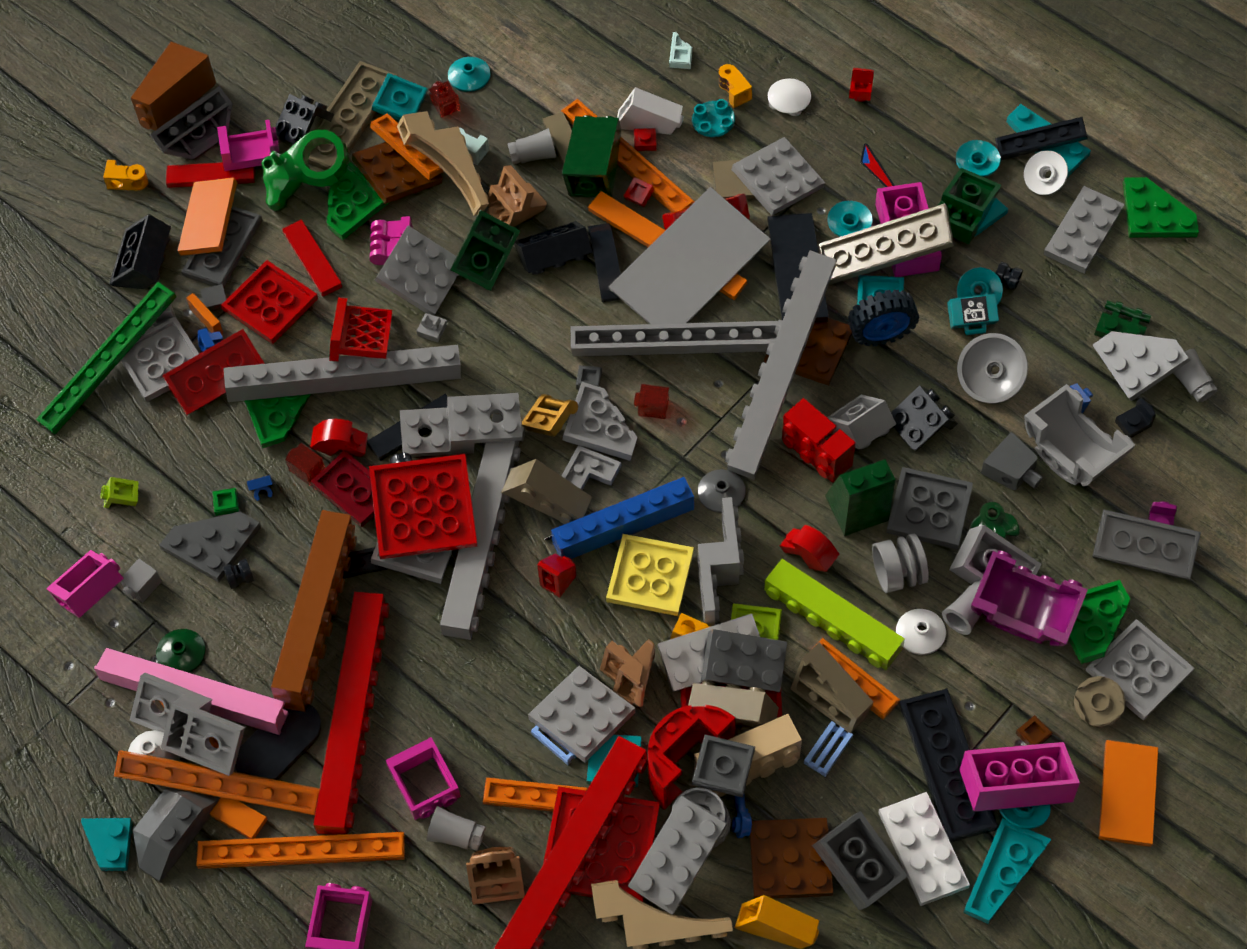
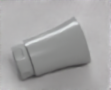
[508,128,556,164]
[1173,349,1217,403]
[942,580,982,635]
[426,806,486,851]

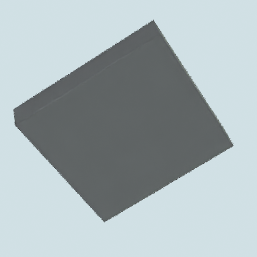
[692,734,755,797]

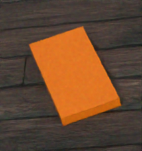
[178,178,237,256]
[1099,740,1158,847]

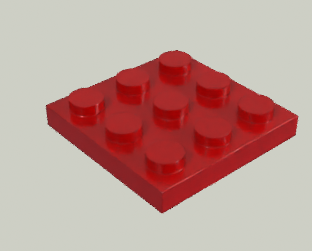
[221,260,318,345]

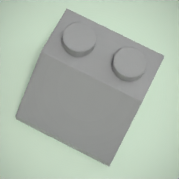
[827,394,896,449]

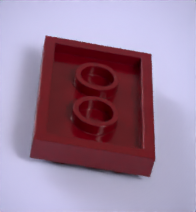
[310,450,375,528]

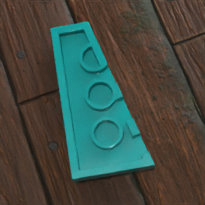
[1006,104,1091,178]

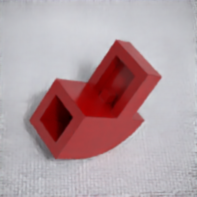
[310,419,368,457]
[779,525,840,572]

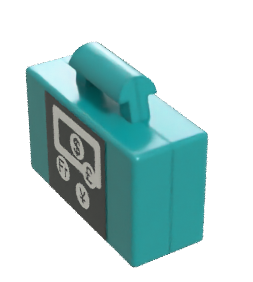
[947,294,999,335]

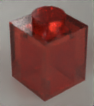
[634,384,669,419]
[285,443,325,486]

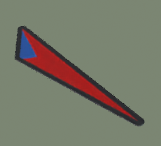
[860,143,895,187]

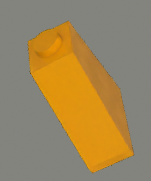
[735,895,819,949]

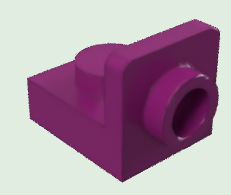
[1148,501,1177,526]

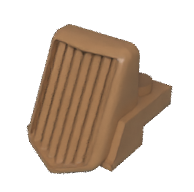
[487,165,547,227]
[600,639,655,707]
[466,847,525,905]

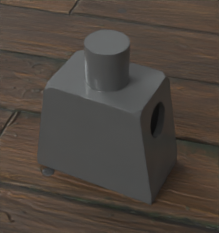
[981,432,1043,490]

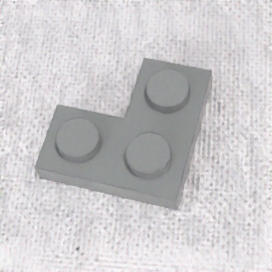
[562,445,621,490]

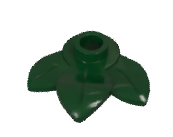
[970,502,1020,539]

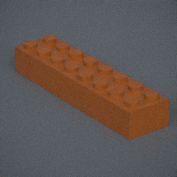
[271,510,357,712]

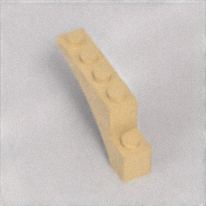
[397,111,489,216]
[591,880,733,949]

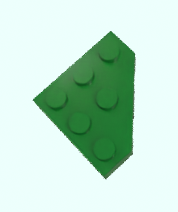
[327,161,390,241]
[1123,177,1199,238]
[244,394,311,449]
[1068,580,1130,664]

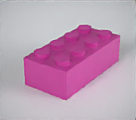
[875,182,942,277]
[960,742,1080,811]

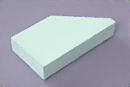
[669,32,693,69]

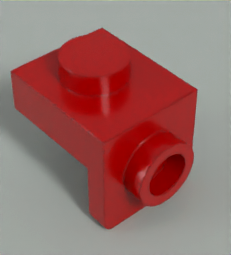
[849,68,874,102]

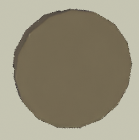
[1074,676,1126,728]

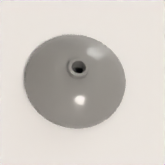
[957,333,1028,404]

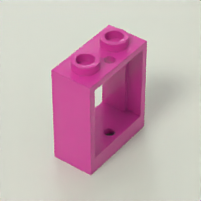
[46,550,124,618]
[386,737,461,820]
[305,883,373,949]

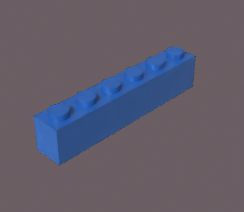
[551,477,694,559]

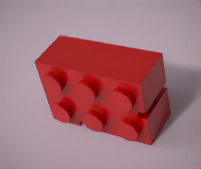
[782,398,856,483]

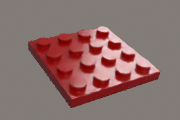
[369,454,478,560]
[543,786,660,902]

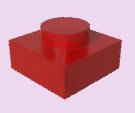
[634,128,656,151]
[624,177,655,207]

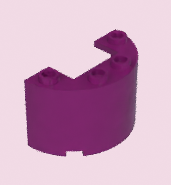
[971,551,1088,646]

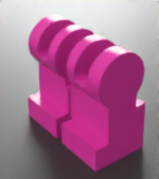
[370,216,413,265]

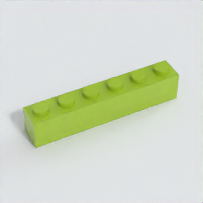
[764,559,905,670]

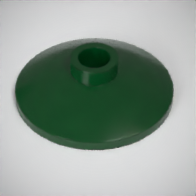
[156,629,206,673]

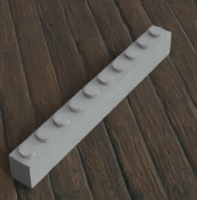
[725,250,836,480]
[571,321,778,356]
[224,345,461,402]
[440,414,525,640]

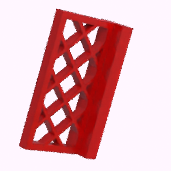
[329,297,393,362]

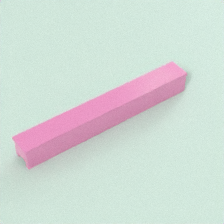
[94,648,289,735]

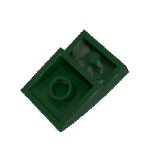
[937,168,1001,244]
[450,210,520,291]

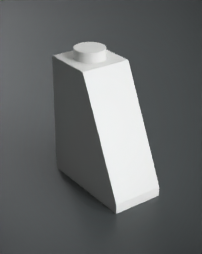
[617,87,684,135]

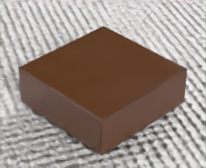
[1015,715,1053,745]

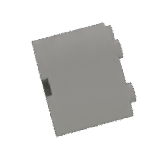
[1024,384,1135,486]

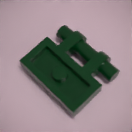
[1094,300,1152,338]

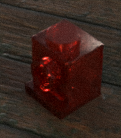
[429,81,460,118]

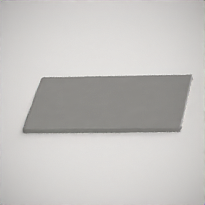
[609,187,770,324]

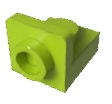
[100,477,139,508]

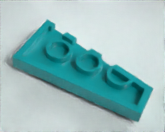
[963,818,1051,924]

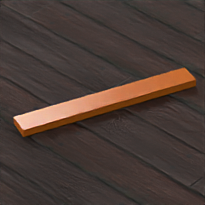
[561,99,695,212]
[588,191,747,300]
[114,750,320,815]
[197,832,405,869]

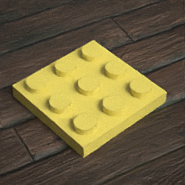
[606,534,694,616]

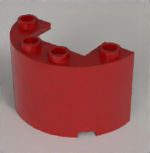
[648,704,736,810]

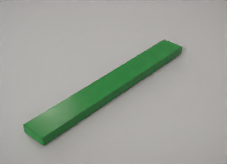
[36,282,177,435]

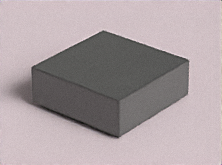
[200,284,226,311]
[576,365,602,389]

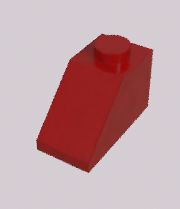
[537,553,577,598]

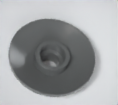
[698,469,746,513]

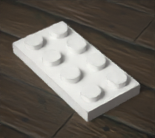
[879,792,970,906]

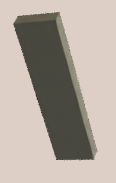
[543,112,580,185]

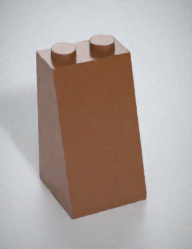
[131,42,216,131]

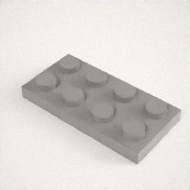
[1043,186,1125,274]
[657,614,760,692]
[628,795,728,915]

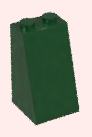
[562,115,622,197]
[825,459,896,536]

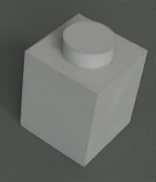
[121,559,162,603]

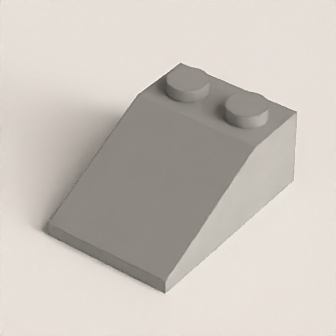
[949,525,1041,584]

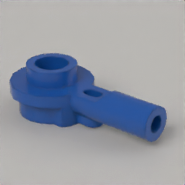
[732,795,752,838]

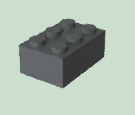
[701,629,787,694]
[812,811,908,910]

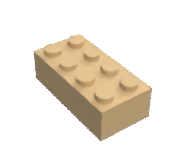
[695,714,802,797]

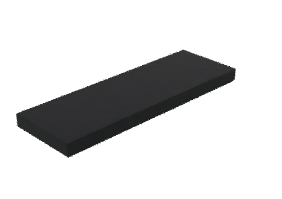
[767,213,829,323]
[899,688,998,843]

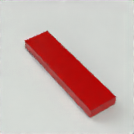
[166,162,255,188]
[282,219,342,297]

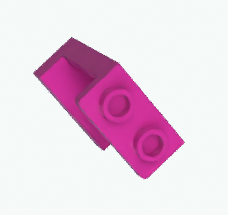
[217,120,280,171]

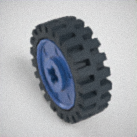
[848,290,919,346]

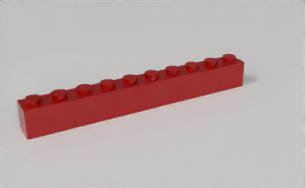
[313,592,389,835]
[494,736,648,949]

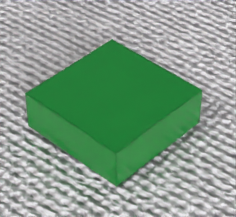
[212,488,239,516]

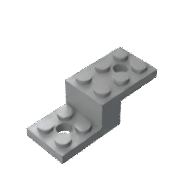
[400,393,522,457]
[698,497,744,627]
[130,673,245,776]

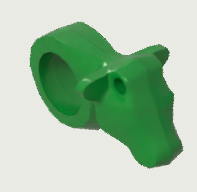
[262,130,349,211]

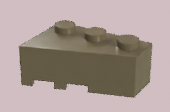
[501,459,592,524]
[790,642,873,734]
[688,681,779,731]

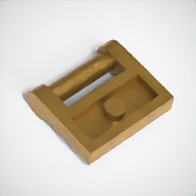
[522,394,578,437]

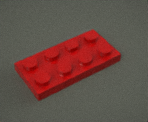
[162,329,265,416]

